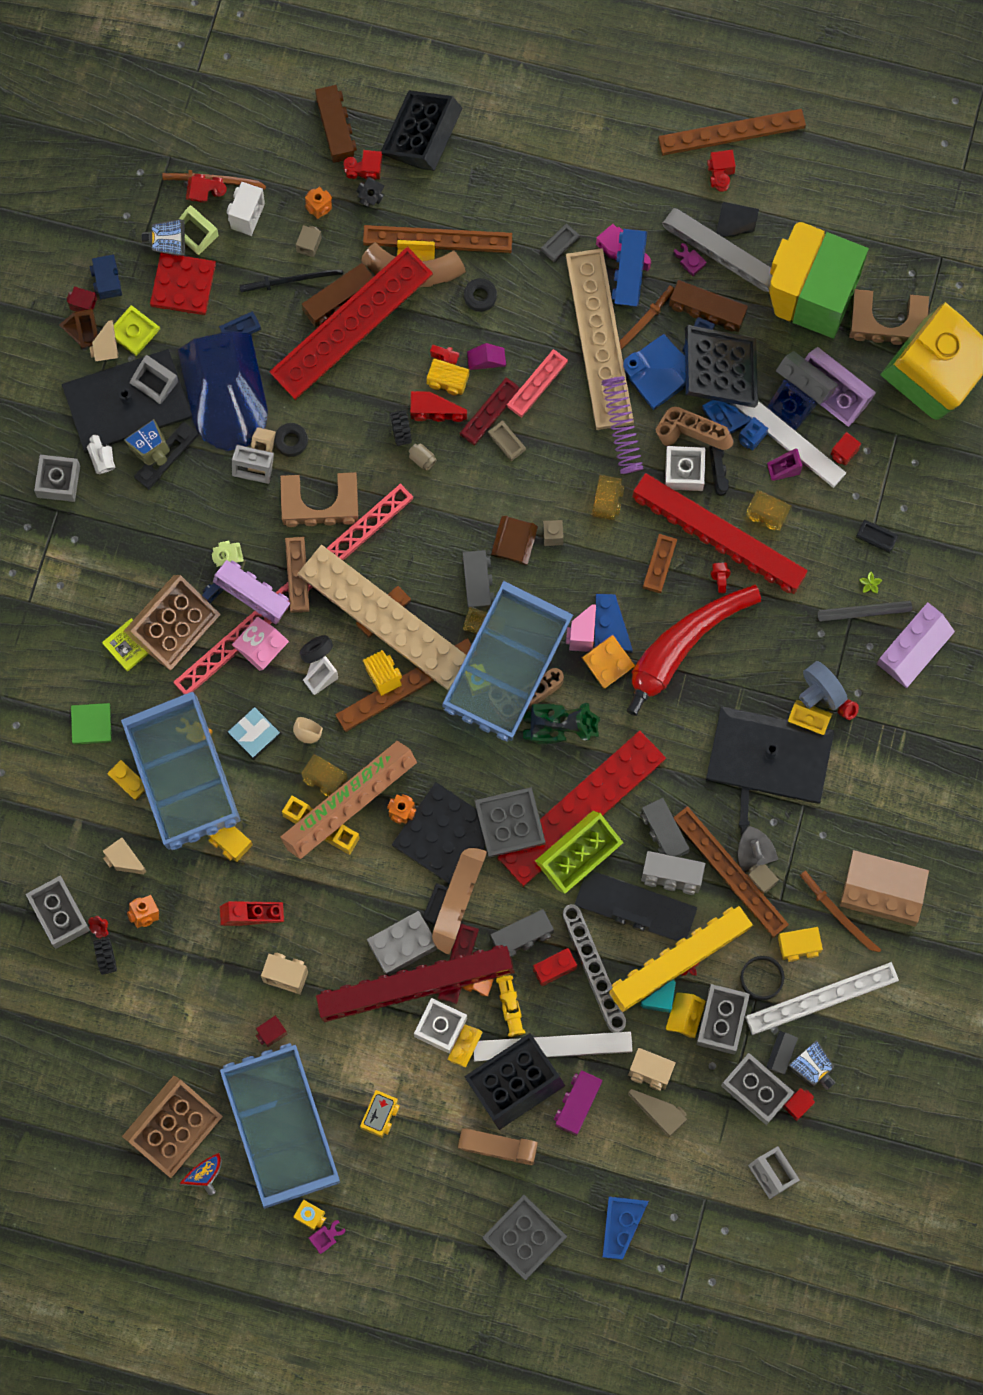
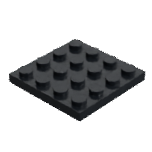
[685,325,758,408]
[392,782,486,885]

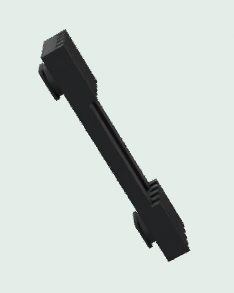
[134,422,199,490]

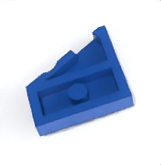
[702,400,752,434]

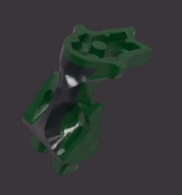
[523,703,600,745]

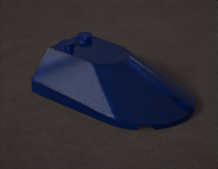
[178,331,268,450]

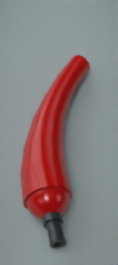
[626,585,761,716]

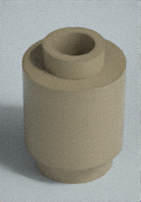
[409,443,437,471]

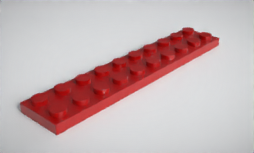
[269,246,433,400]
[497,731,666,887]

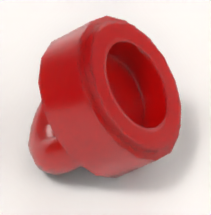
[838,700,859,720]

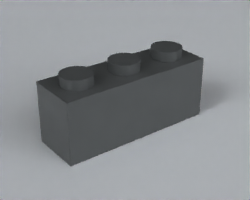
[776,351,838,405]
[463,550,494,612]
[640,798,689,857]
[490,909,554,957]

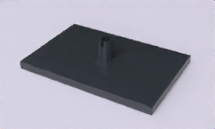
[62,349,192,453]
[706,706,834,804]

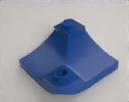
[623,334,686,410]

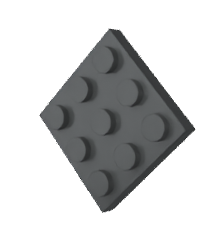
[475,787,546,858]
[482,1195,567,1281]

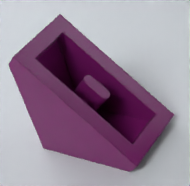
[467,343,506,370]
[767,448,802,481]

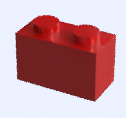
[533,948,577,986]

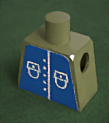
[124,419,170,465]

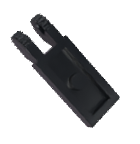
[709,445,729,496]

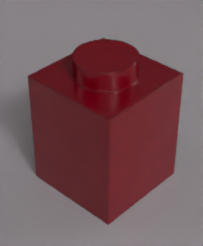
[67,286,97,312]
[255,1015,287,1047]

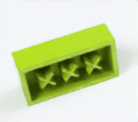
[535,811,623,893]

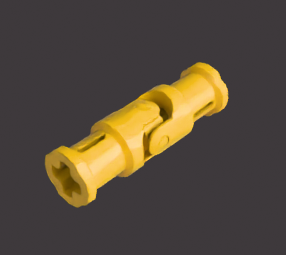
[496,975,526,1037]

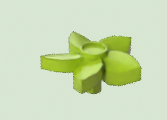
[859,572,882,594]

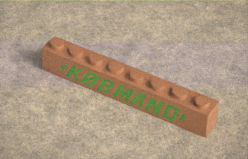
[281,741,417,859]

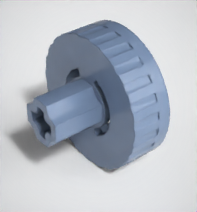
[799,661,847,710]

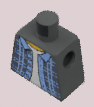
[142,219,185,256]
[787,1040,836,1090]

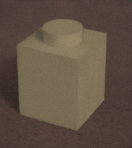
[296,225,322,258]
[543,520,563,546]
[748,864,779,895]

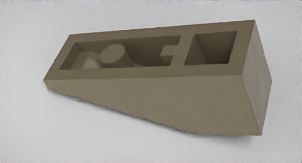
[628,1089,687,1138]

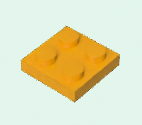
[581,635,635,689]

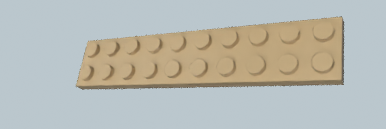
[566,248,634,430]
[298,544,472,690]

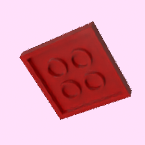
[150,253,216,315]

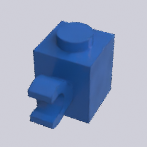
[738,417,769,451]

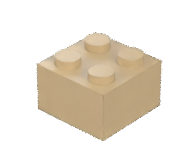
[261,953,308,995]
[628,1048,676,1091]

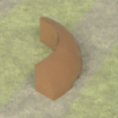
[361,242,466,287]
[432,848,487,954]

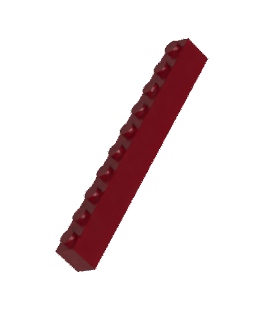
[316,945,515,1023]

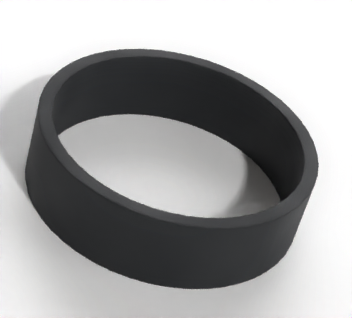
[740,956,785,1000]

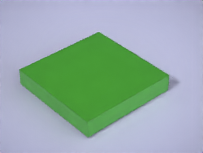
[71,703,112,745]

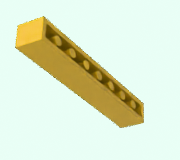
[609,906,753,1012]

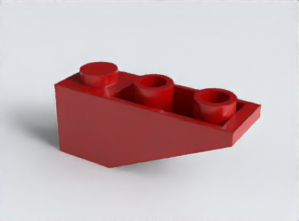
[411,391,467,422]
[220,901,284,926]

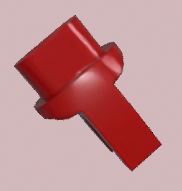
[430,345,460,365]
[711,563,731,593]

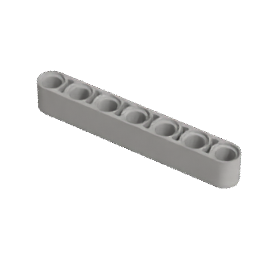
[662,208,773,292]
[563,904,626,1033]

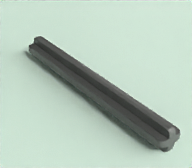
[817,601,912,621]

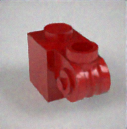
[344,150,382,180]
[707,150,736,192]
[186,174,227,203]

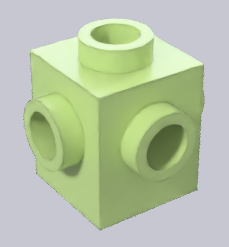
[212,541,244,567]

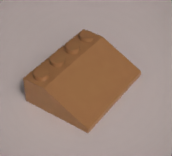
[124,575,221,671]
[839,850,929,926]
[122,1076,223,1178]

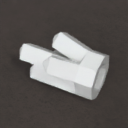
[87,435,116,474]

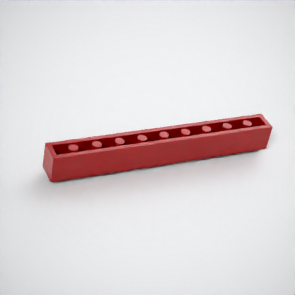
[633,473,808,594]

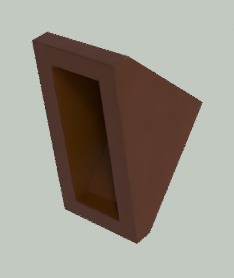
[59,309,98,348]

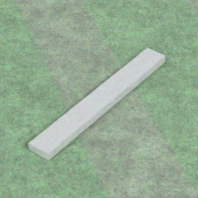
[730,401,846,488]
[745,962,899,1035]
[474,1032,632,1062]

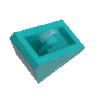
[641,979,676,1013]

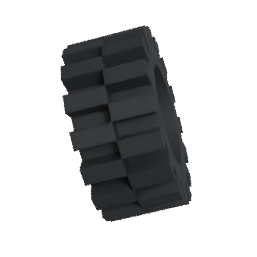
[390,410,412,446]
[93,937,117,975]

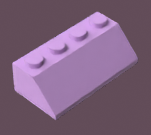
[805,347,876,427]
[213,560,290,624]
[877,602,955,688]

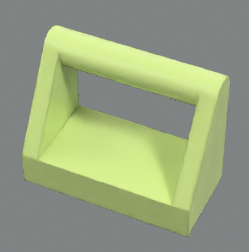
[179,205,219,255]

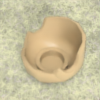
[293,717,323,744]

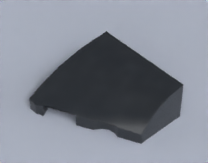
[716,202,759,237]

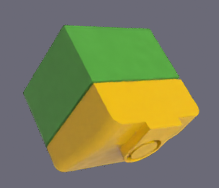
[769,222,869,339]
[880,302,983,420]

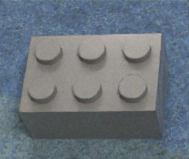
[641,851,705,895]
[26,875,90,949]
[367,911,438,976]
[696,984,750,1055]
[721,1053,794,1125]

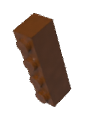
[315,85,357,163]
[302,263,373,327]
[669,280,748,332]

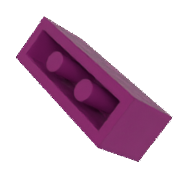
[554,1070,603,1137]

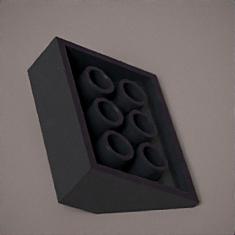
[381,90,463,171]
[464,1033,565,1130]

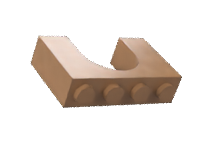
[849,289,929,345]
[280,473,359,527]

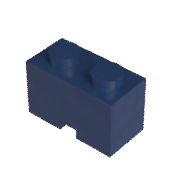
[90,254,122,300]

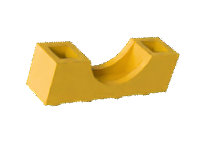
[282,796,360,855]

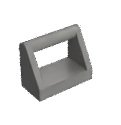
[130,355,178,404]
[232,445,274,484]
[748,1146,800,1199]

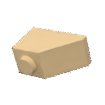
[90,320,119,361]
[248,428,276,474]
[103,838,146,874]

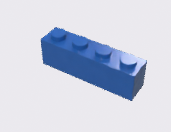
[612,229,648,306]

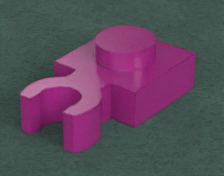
[674,243,707,276]
[308,1220,346,1254]

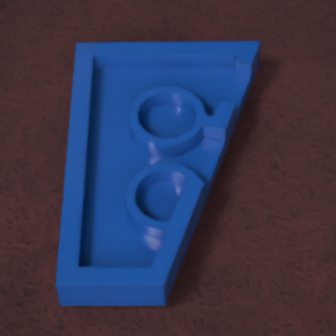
[594,594,633,652]
[602,1197,649,1260]

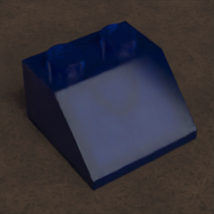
[766,379,818,431]

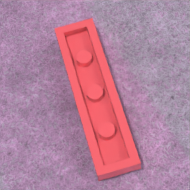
[507,349,568,418]

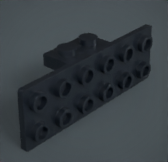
[575,871,697,942]

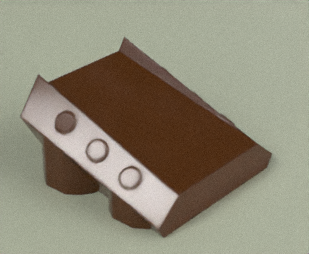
[491,516,538,565]

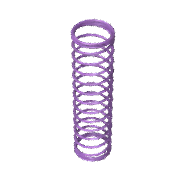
[601,376,643,474]

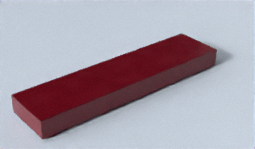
[460,377,520,446]
[438,924,479,1004]

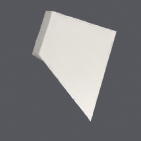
[303,656,338,695]

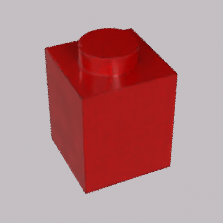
[831,432,861,466]
[783,1088,815,1121]

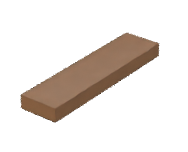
[285,537,309,613]

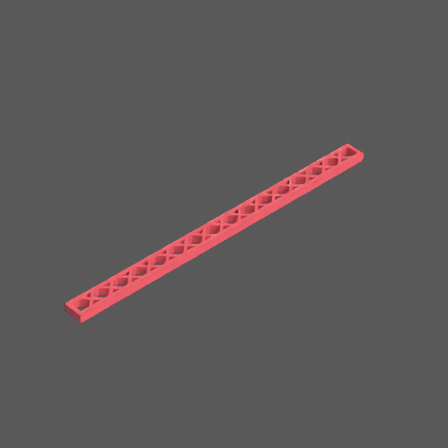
[173,484,413,695]

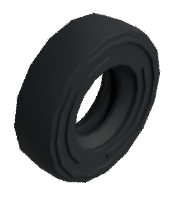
[464,278,497,312]
[274,423,308,457]
[299,635,333,663]

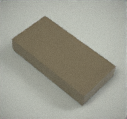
[488,420,526,461]

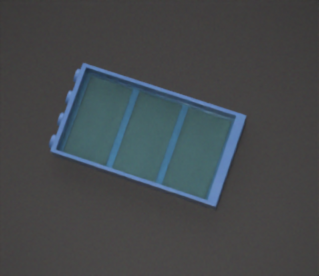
[442,581,573,741]
[121,692,241,850]
[220,1043,340,1209]

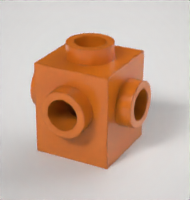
[305,186,332,219]
[387,794,417,824]
[127,895,159,928]

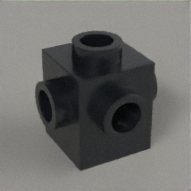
[356,177,385,207]

